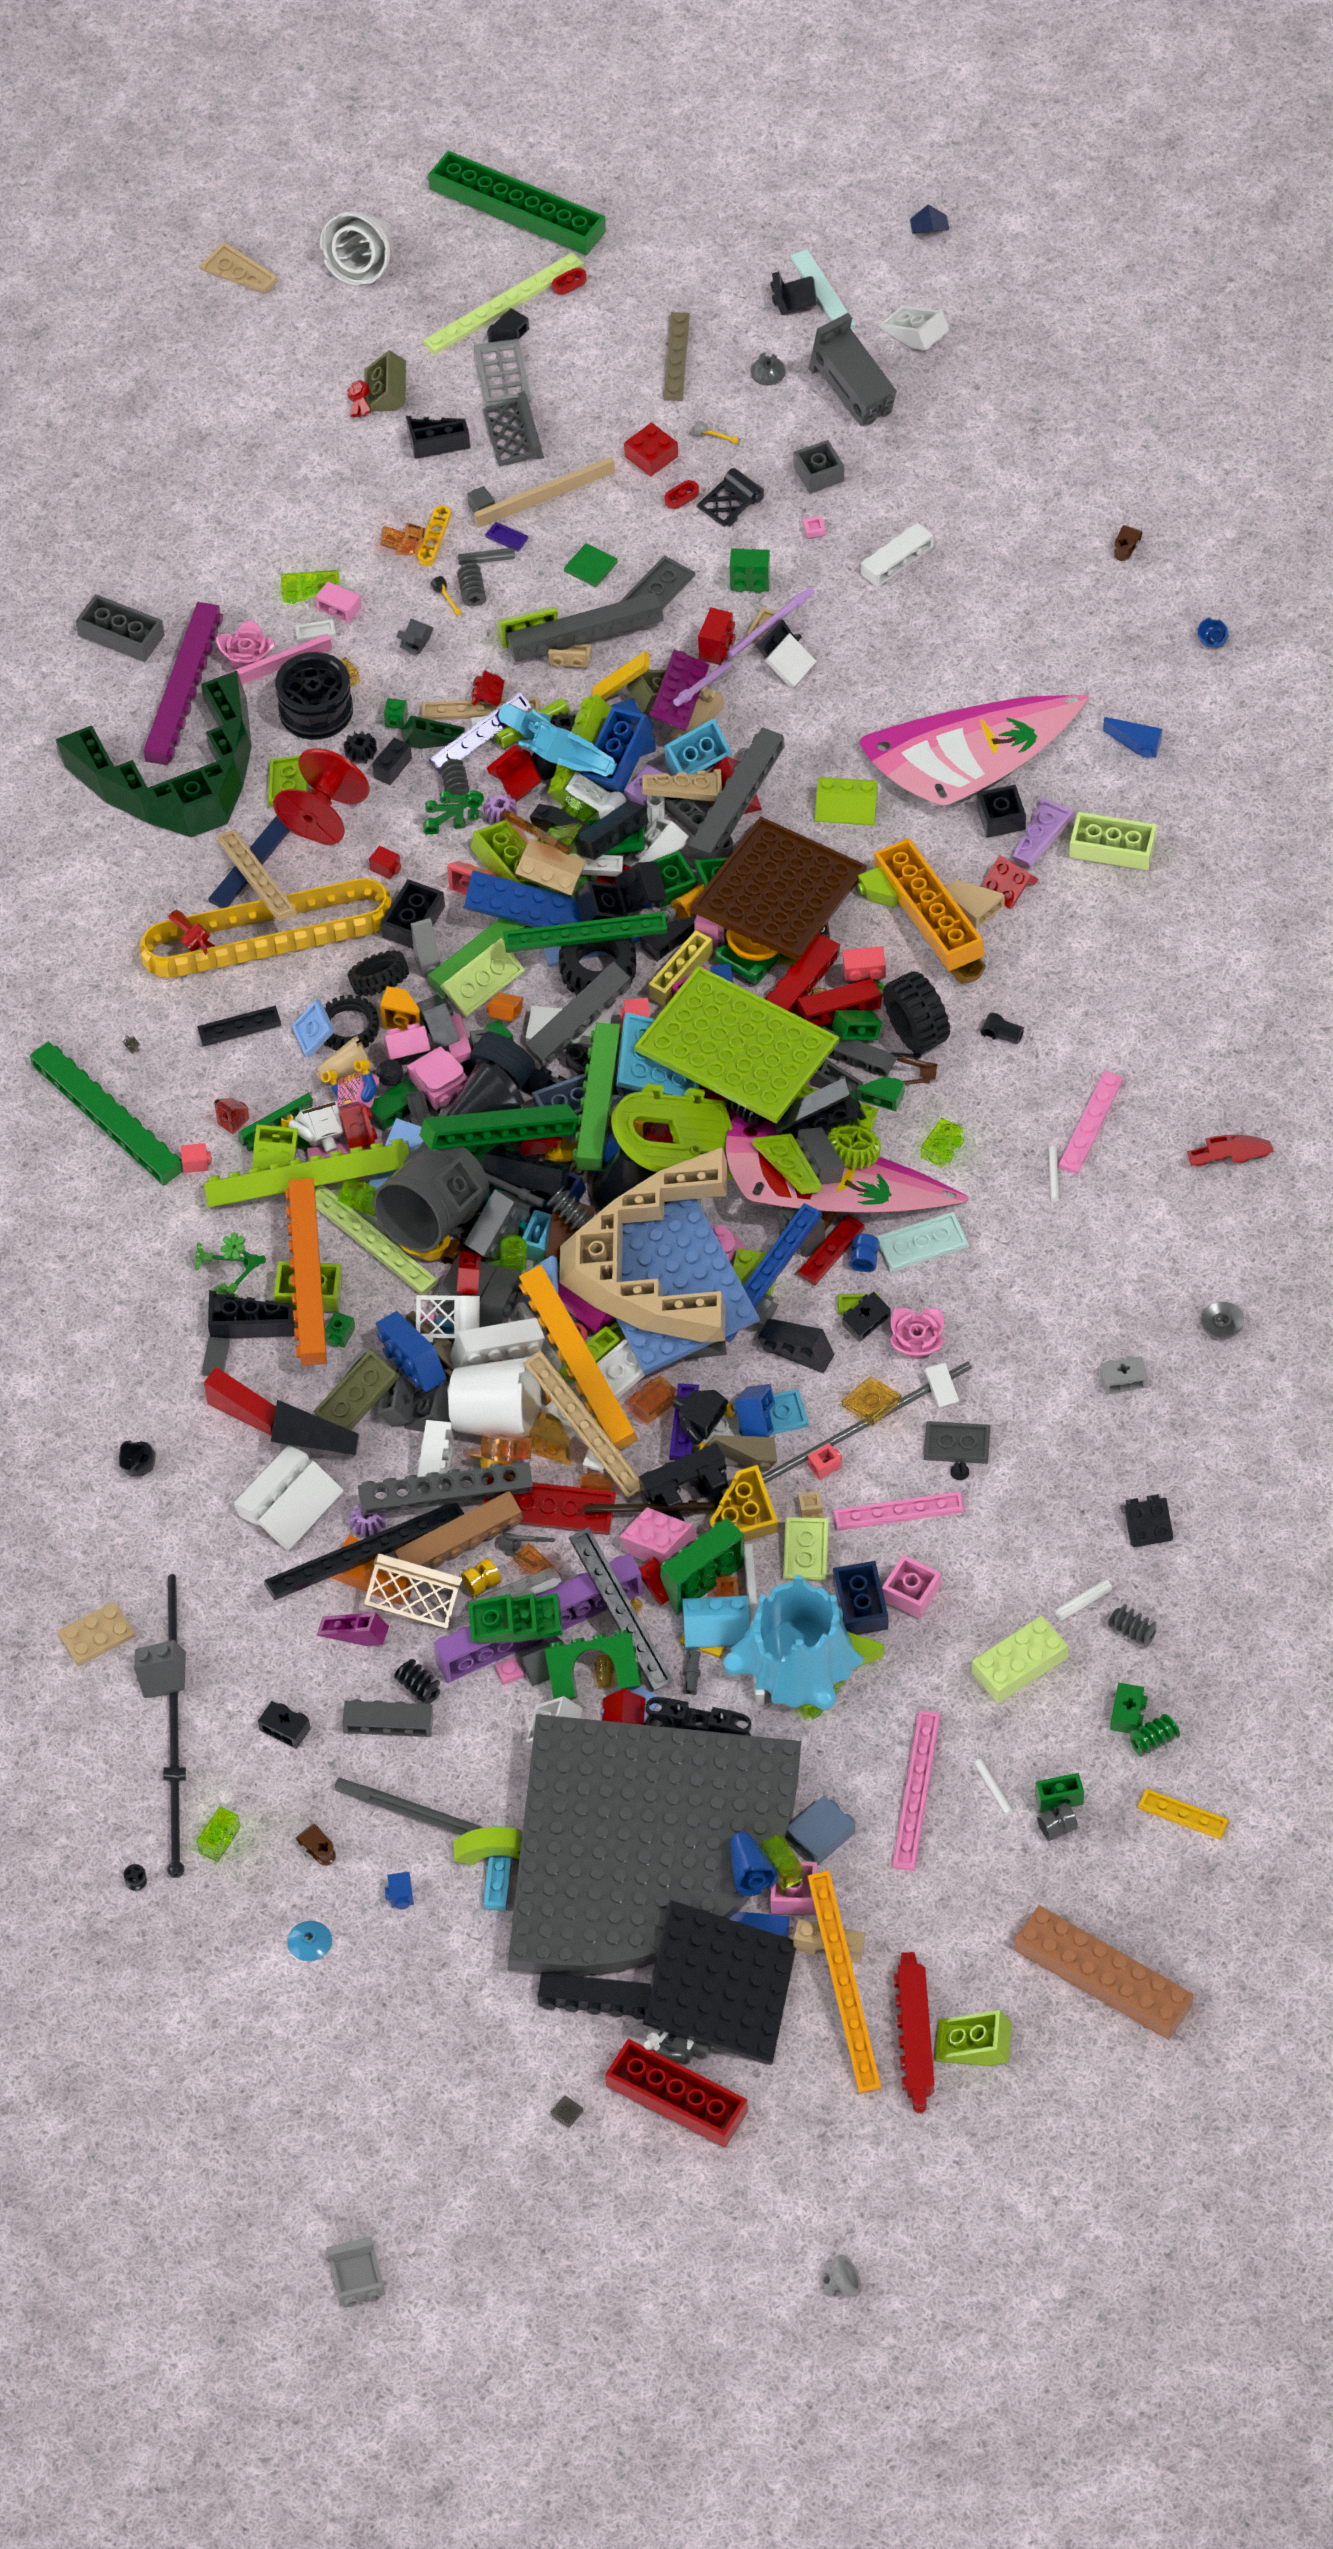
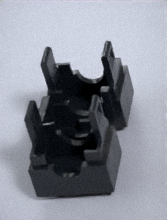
[639,1443,729,1522]

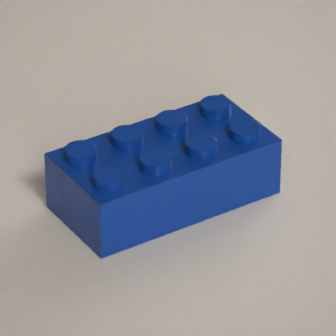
[581,707,654,794]
[375,1311,447,1392]

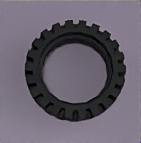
[348,950,410,996]
[324,995,379,1051]

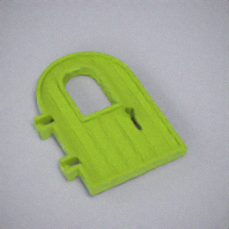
[611,1083,734,1180]

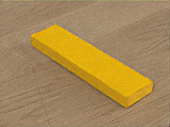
[592,651,650,700]
[1138,1788,1229,1840]

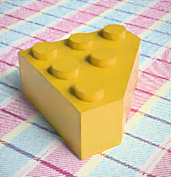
[709,1465,778,1542]

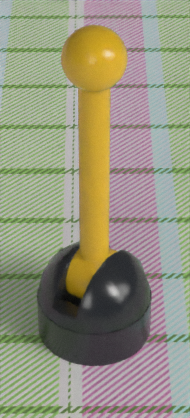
[430,576,461,616]

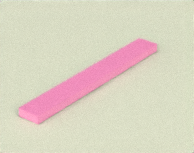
[892,1710,940,1871]

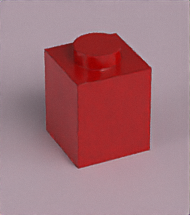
[369,845,402,879]

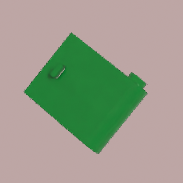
[714,942,783,985]

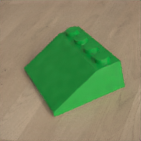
[660,1518,744,1615]

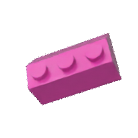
[558,1279,617,1333]

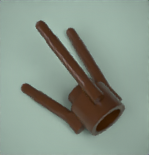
[896,1056,937,1085]

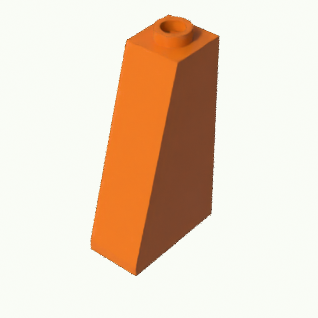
[331,1534,412,1605]

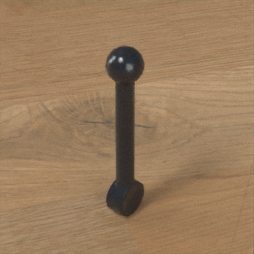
[891,1052,921,1059]

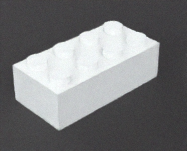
[450,1318,545,1368]

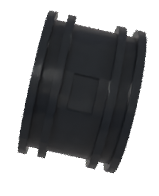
[275,652,353,740]

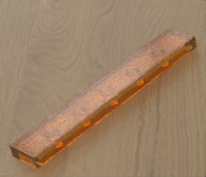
[501,809,573,855]

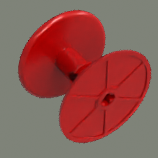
[273,748,370,845]

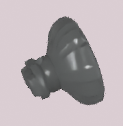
[751,353,786,386]

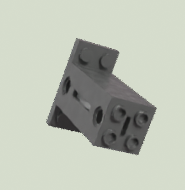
[808,312,897,426]

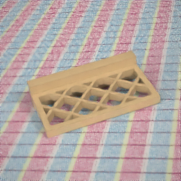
[363,1554,462,1629]

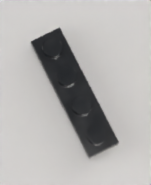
[197,1005,282,1046]

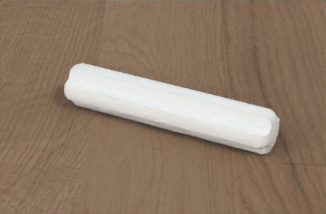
[1055,1580,1112,1621]

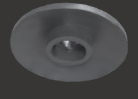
[1201,1302,1244,1338]

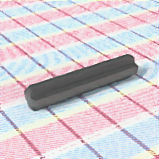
[458,548,515,565]

